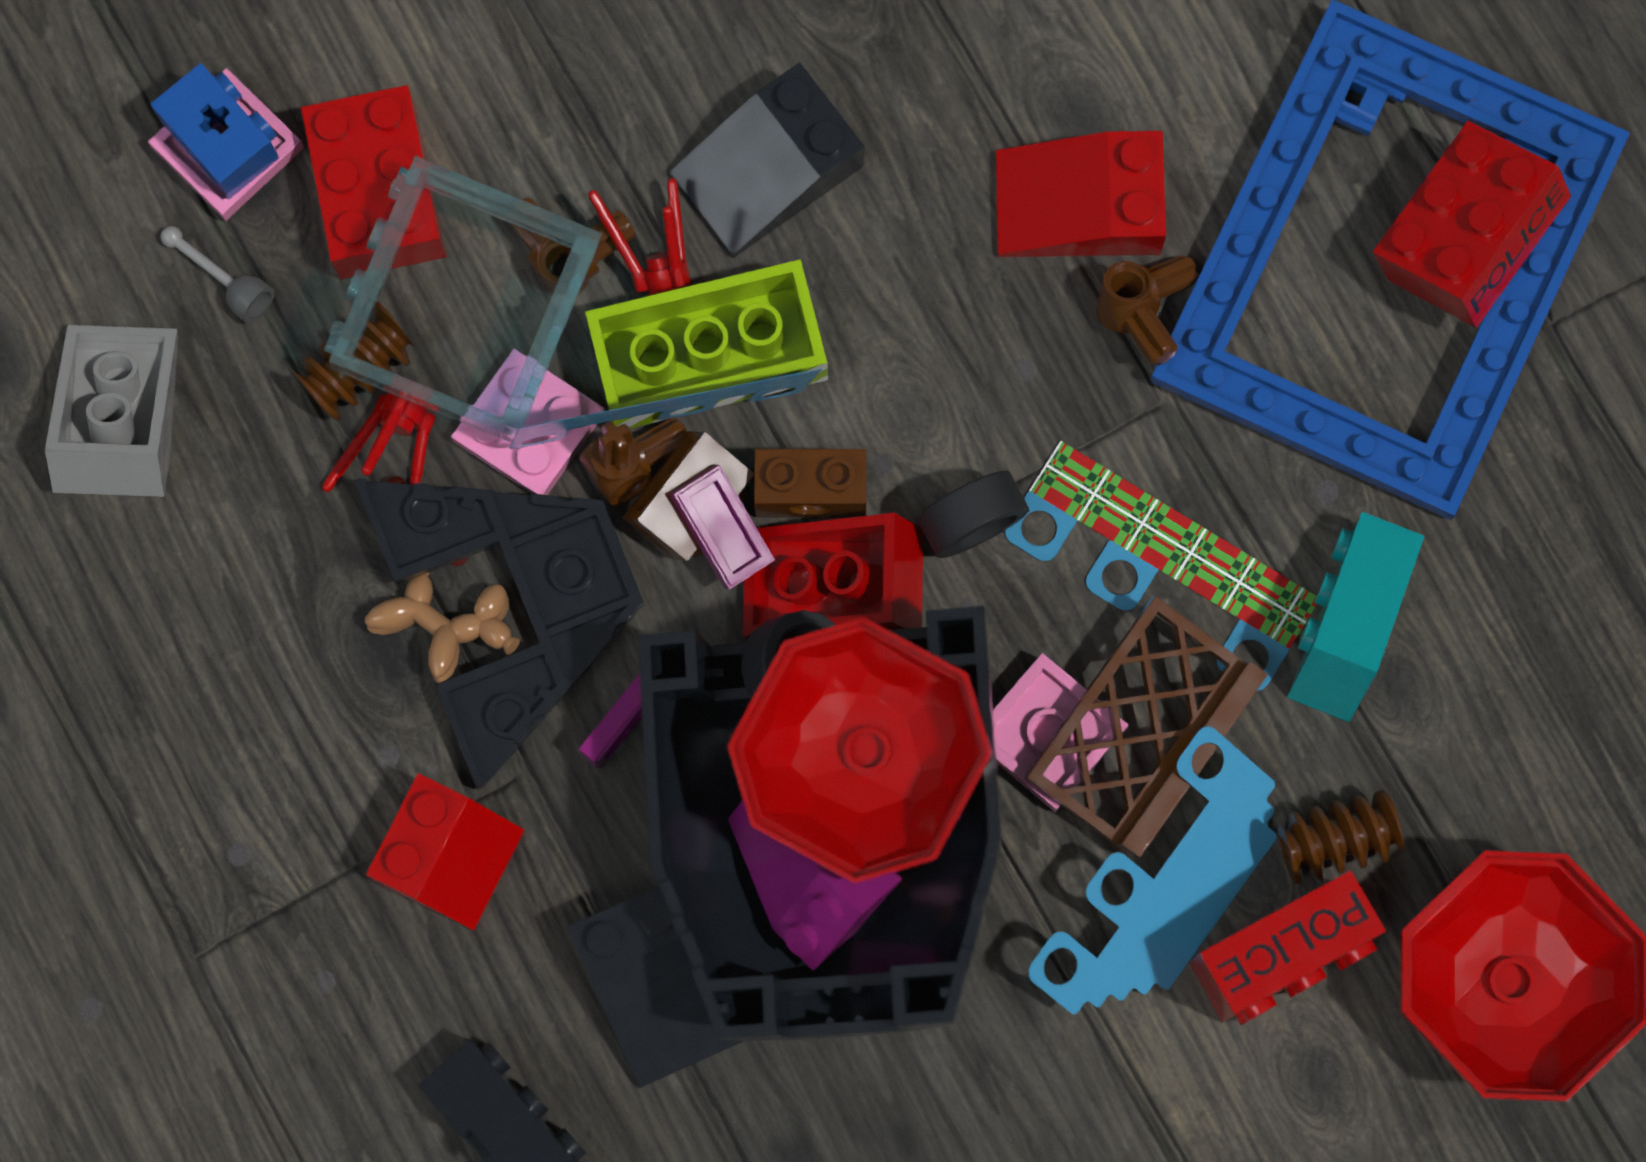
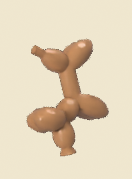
[365,573,520,683]

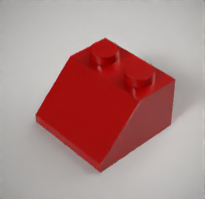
[366,773,525,931]

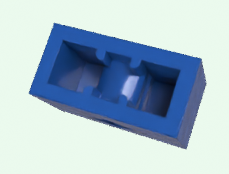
[150,63,279,200]

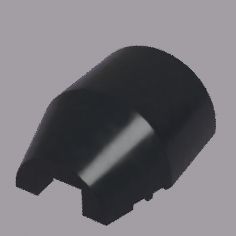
[638,605,1002,1041]

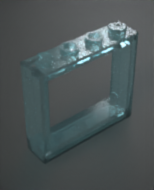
[324,156,602,442]

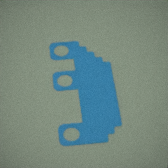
[1029,726,1276,1015]

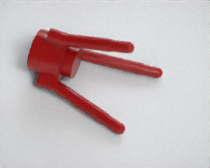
[588,178,692,296]
[322,380,436,492]

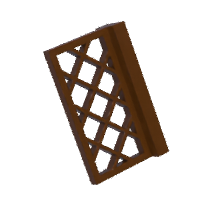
[1024,596,1268,858]

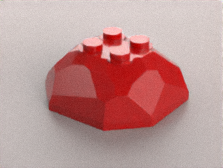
[727,617,993,883]
[1400,851,1646,1102]

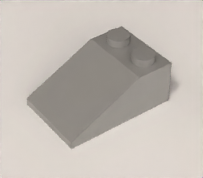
[45,325,178,497]

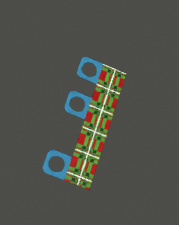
[1005,441,1317,691]

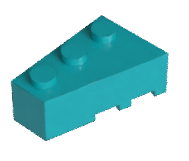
[1287,512,1425,722]

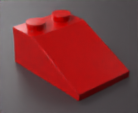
[995,131,1166,257]
[743,513,924,640]

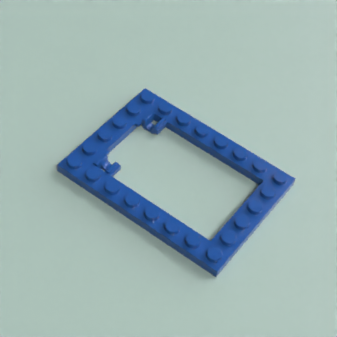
[1150,0,1630,520]

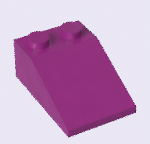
[728,800,902,971]

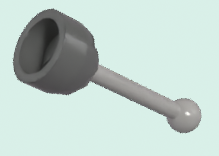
[161,226,275,324]

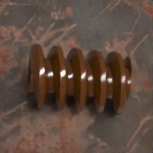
[292,301,414,421]
[1278,790,1405,885]

